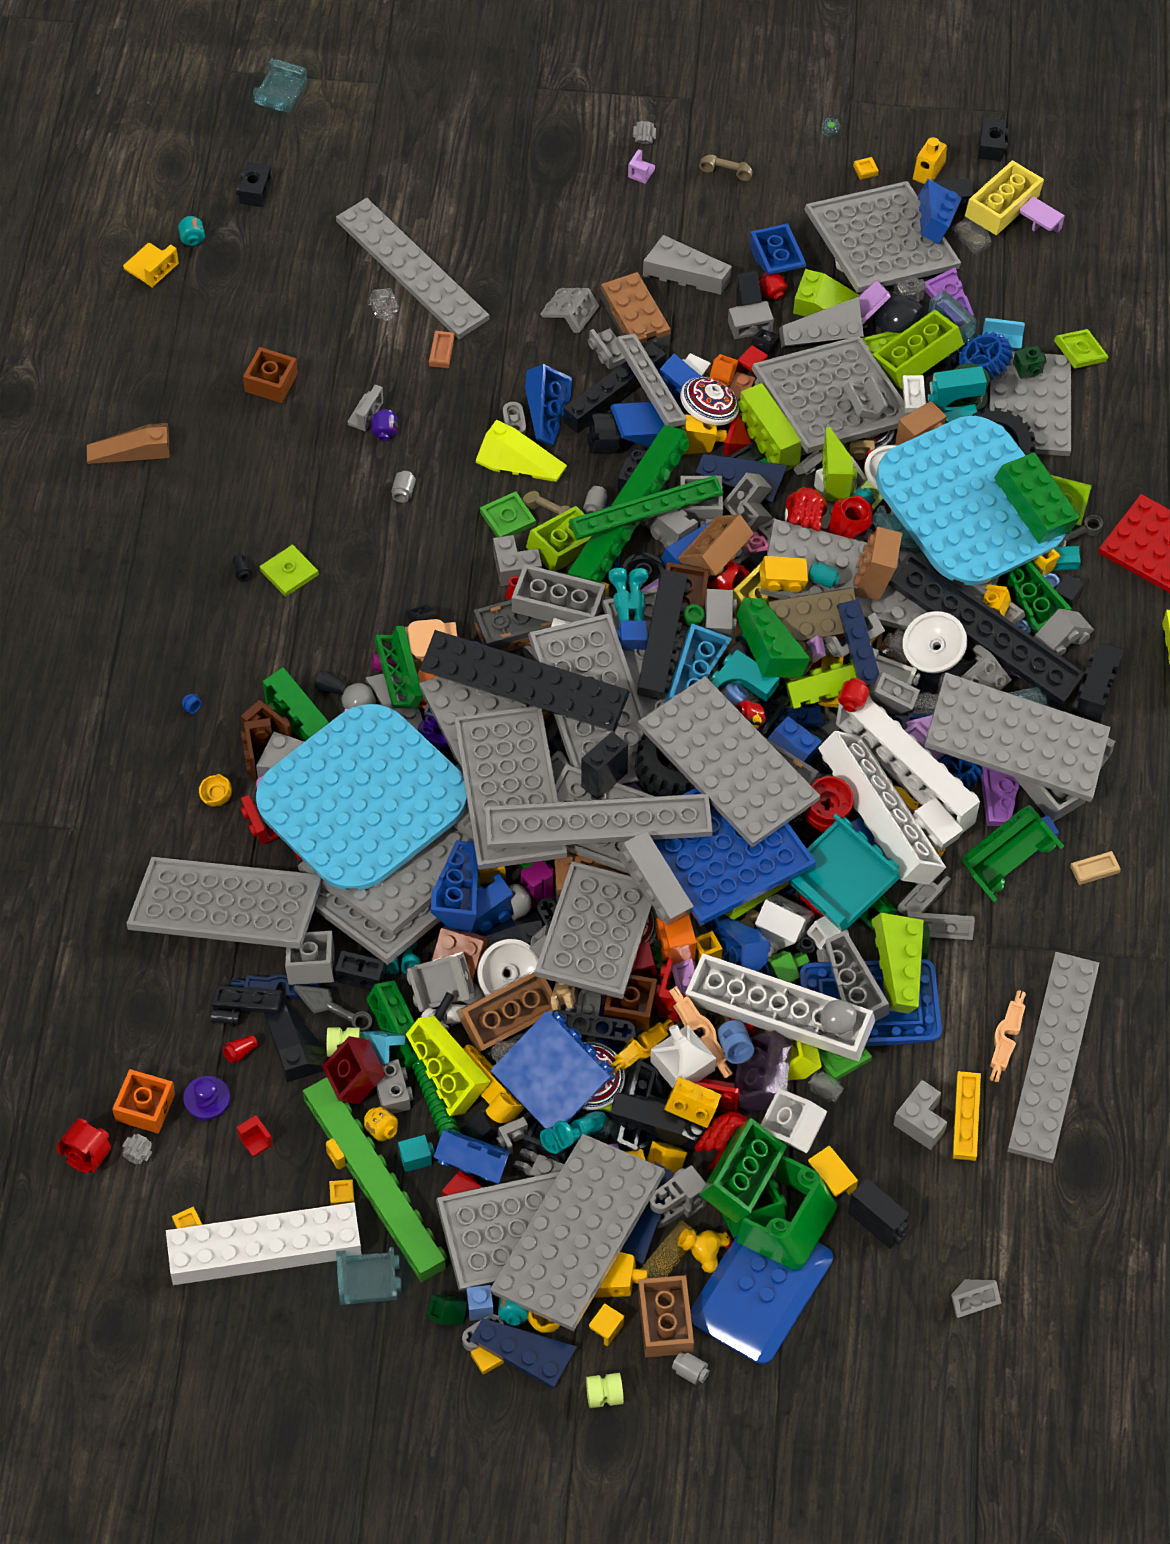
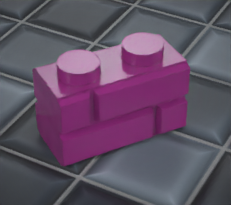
[521,861,555,909]

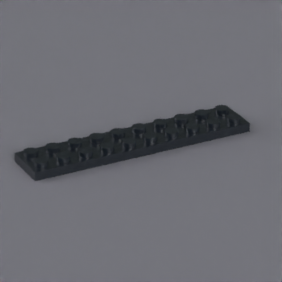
[888,552,1085,706]
[420,630,630,733]

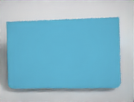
[982,318,1025,352]
[360,1031,405,1064]

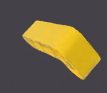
[463,1044,525,1123]

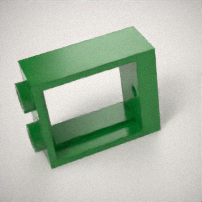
[720,1178,787,1238]

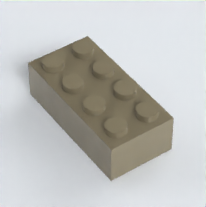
[766,587,856,641]

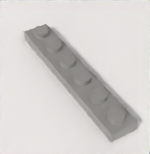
[615,334,687,427]

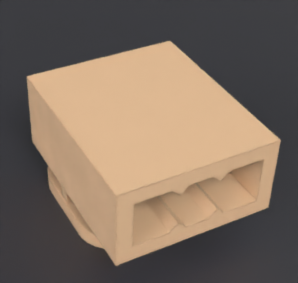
[405,619,457,673]

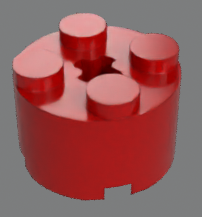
[56,1118,111,1173]

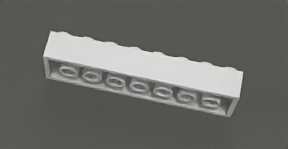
[836,695,980,834]
[818,731,946,885]
[685,953,875,1062]
[166,1202,362,1285]

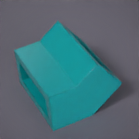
[1053,546,1081,571]

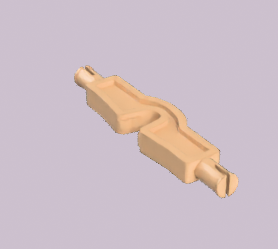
[669,986,733,1078]
[990,991,1026,1082]

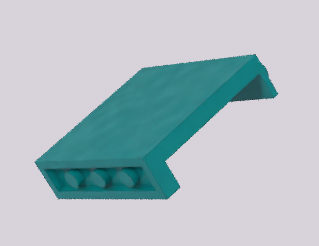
[787,813,901,932]

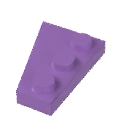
[922,267,974,327]
[981,767,1020,826]

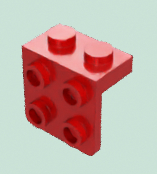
[240,795,279,845]
[654,958,686,1022]
[694,1078,741,1113]

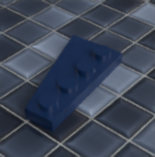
[695,454,787,504]
[621,1162,675,1266]
[469,1318,577,1389]

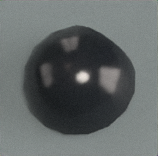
[874,294,925,333]

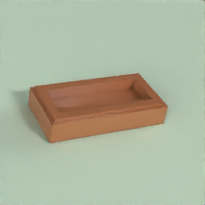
[429,331,455,368]

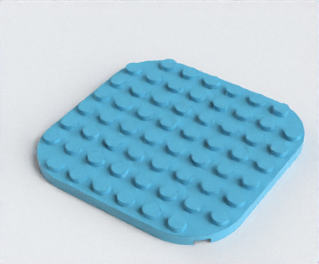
[876,416,1065,585]
[256,704,467,890]

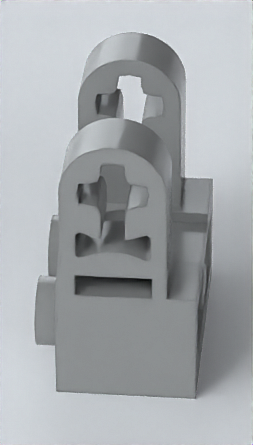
[650,1165,707,1228]

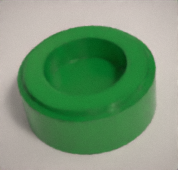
[683,604,705,626]

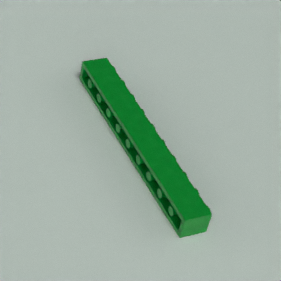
[566,425,689,583]

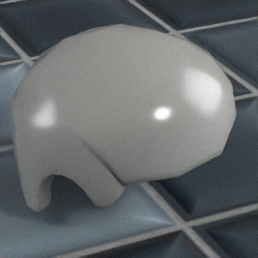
[341,683,376,709]
[508,884,532,920]
[820,1000,857,1035]

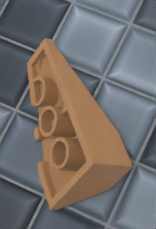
[87,423,170,464]

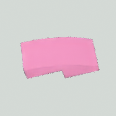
[742,531,769,555]

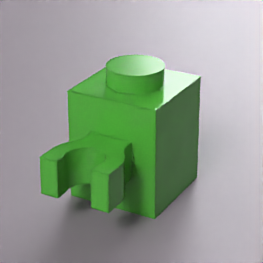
[766,950,810,984]

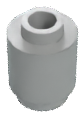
[391,471,416,503]
[583,486,608,514]
[672,1352,709,1385]

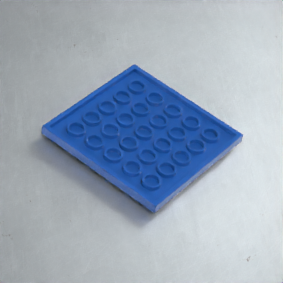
[653,788,816,926]

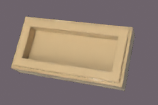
[1071,851,1121,885]

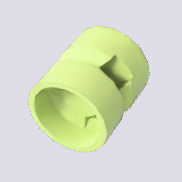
[327,1027,360,1057]
[586,1373,624,1408]

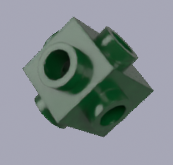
[1013,345,1046,379]

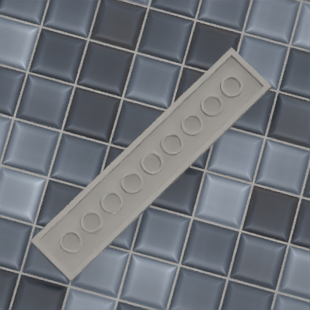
[336,198,489,340]
[485,794,712,849]
[1007,952,1099,1163]

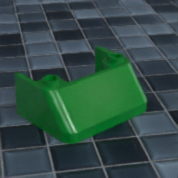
[962,805,1064,902]
[737,1155,837,1270]

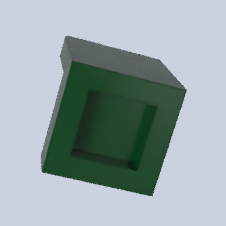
[427,1294,468,1325]

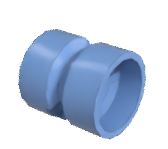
[717,1020,754,1064]

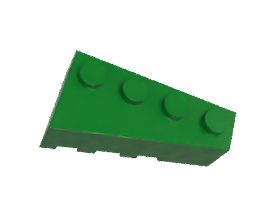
[1003,562,1072,636]
[736,598,810,677]
[263,667,329,742]

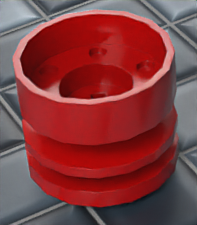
[802,776,853,832]

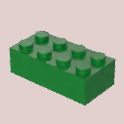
[994,452,1080,544]
[700,1118,787,1224]

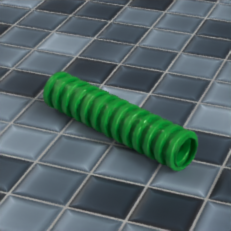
[412,1060,461,1137]

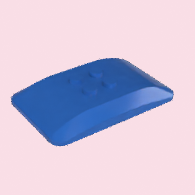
[800,959,942,1046]
[690,1226,833,1364]

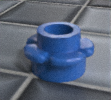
[182,694,202,714]

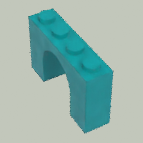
[928,366,987,423]
[710,650,779,702]

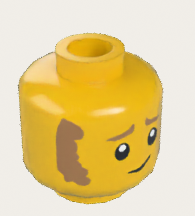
[364,1107,398,1141]

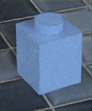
[467,1285,493,1321]

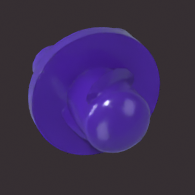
[417,715,449,754]
[184,1076,230,1121]

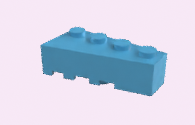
[664,624,732,703]

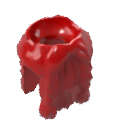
[786,487,828,532]
[825,494,873,539]
[707,560,750,590]
[695,1112,748,1172]

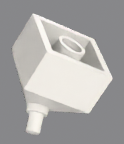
[755,894,816,957]
[650,1025,716,1088]
[761,1088,827,1153]

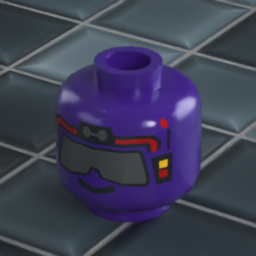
[371,409,398,441]

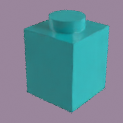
[398,1135,435,1172]

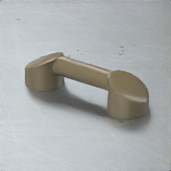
[699,155,753,181]
[523,491,571,515]

